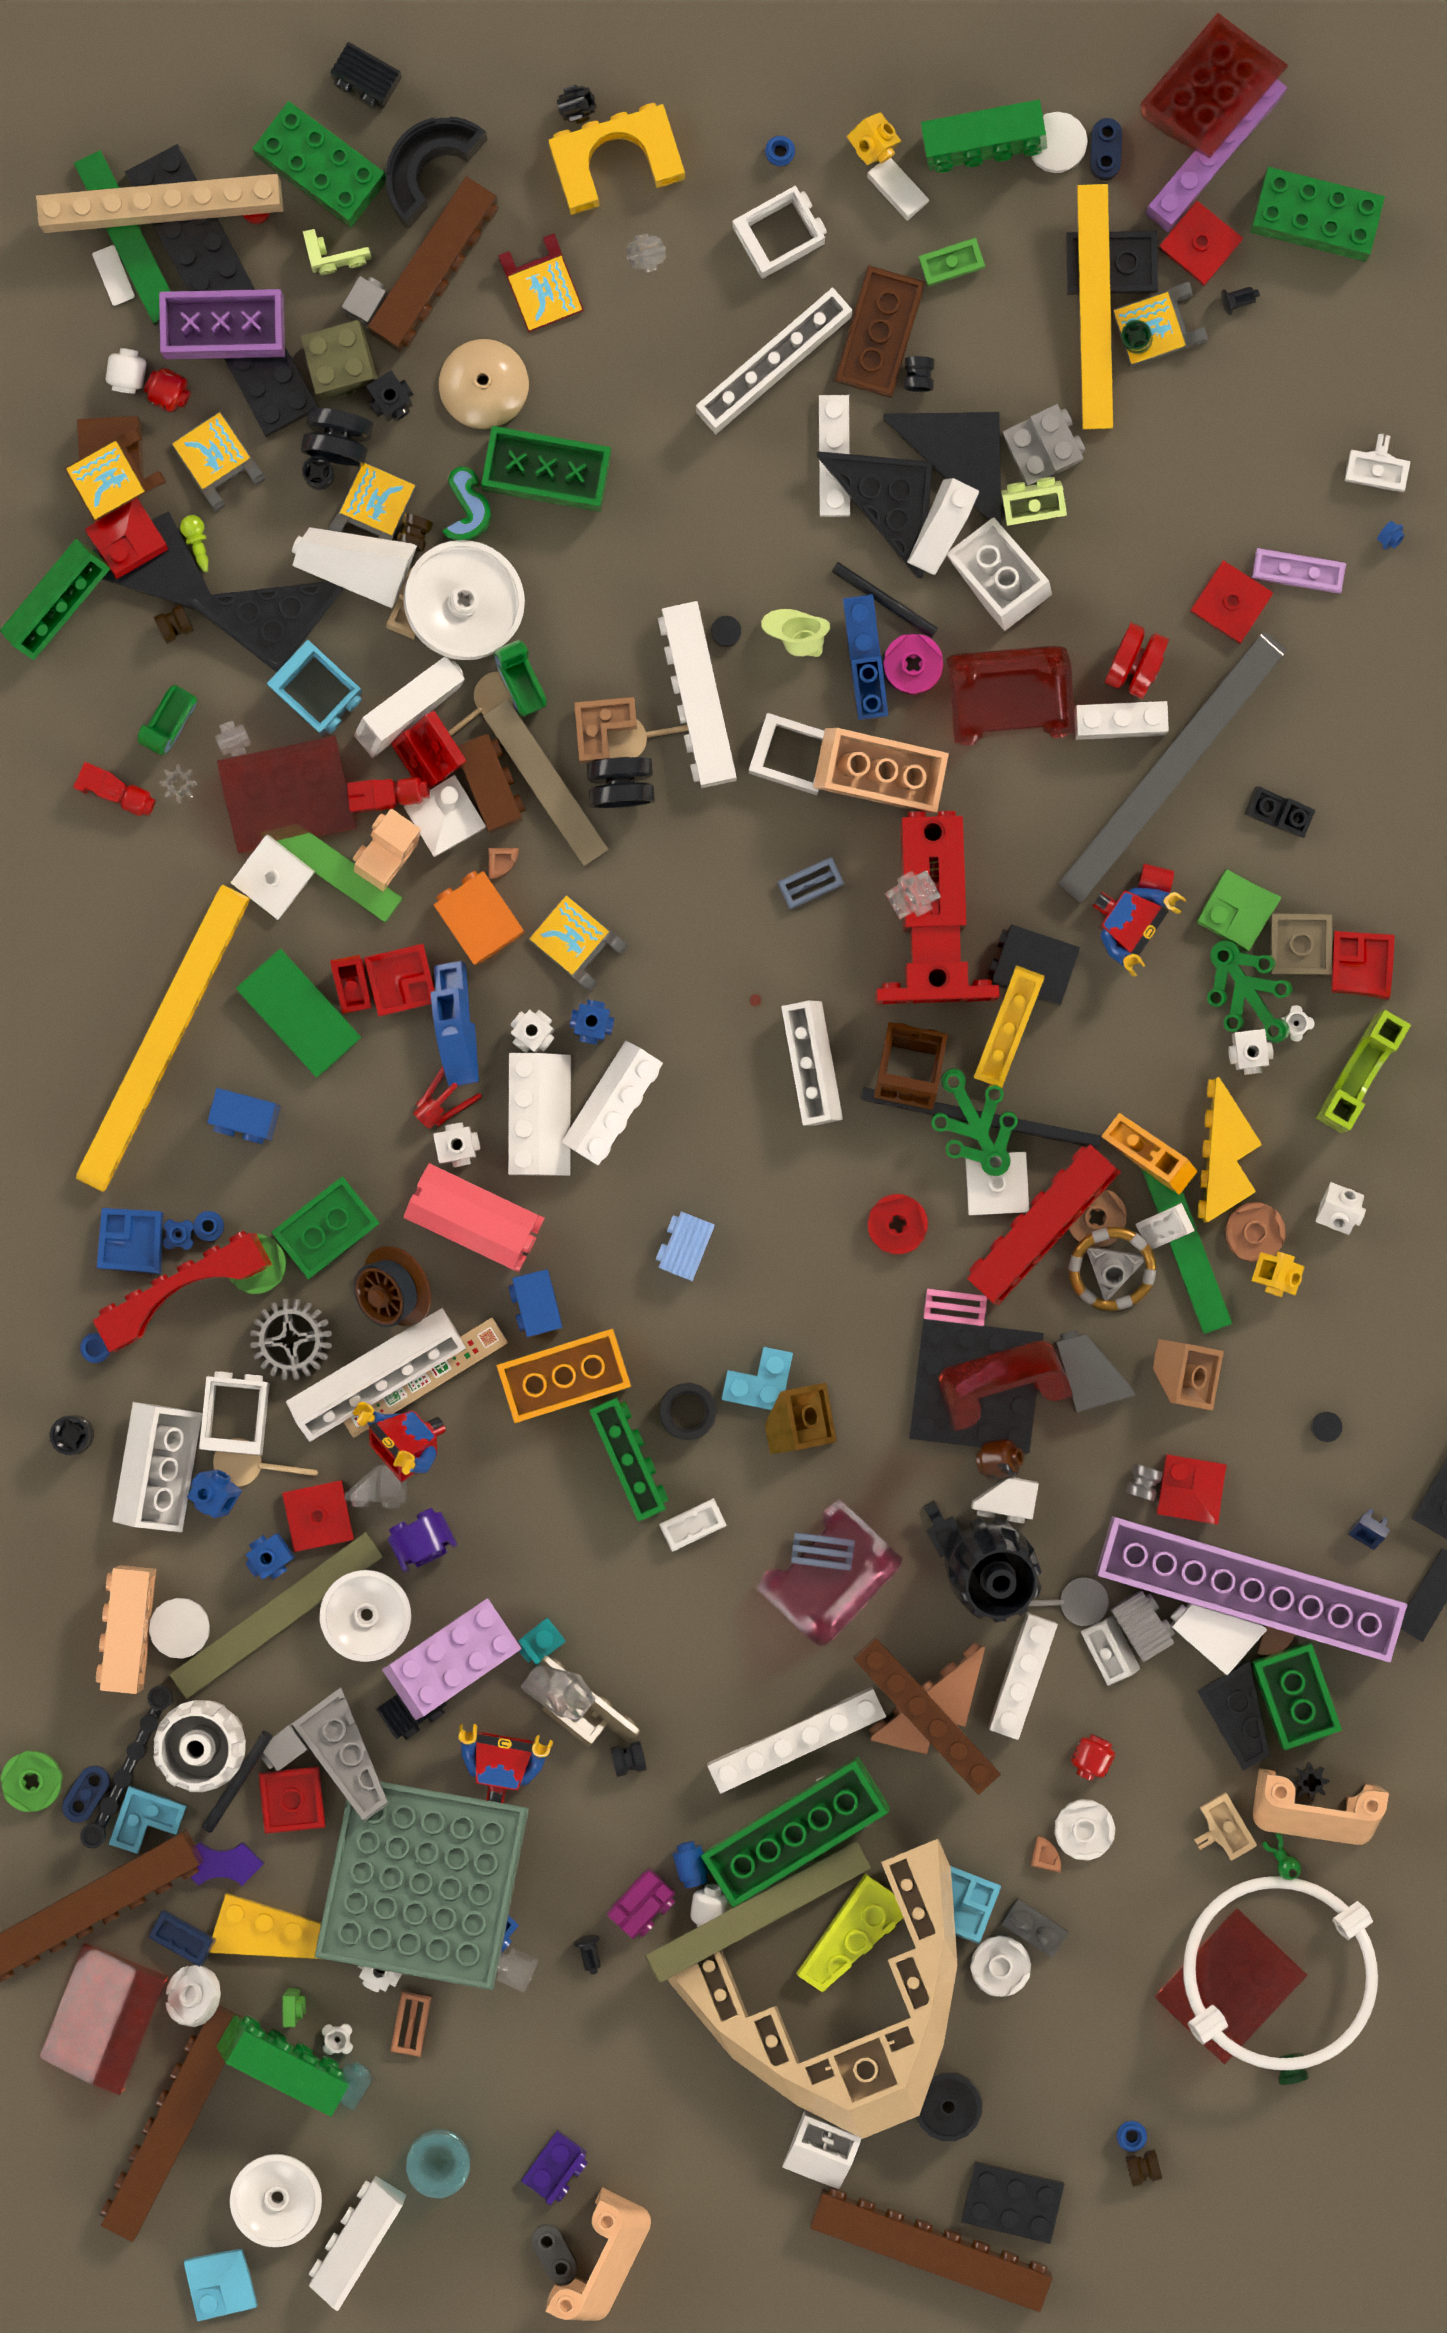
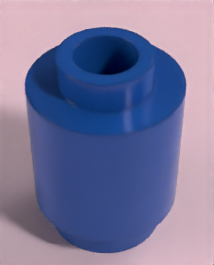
[672,1841,709,1888]

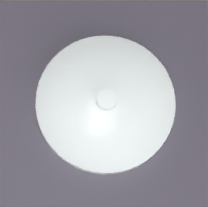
[404,540,525,660]

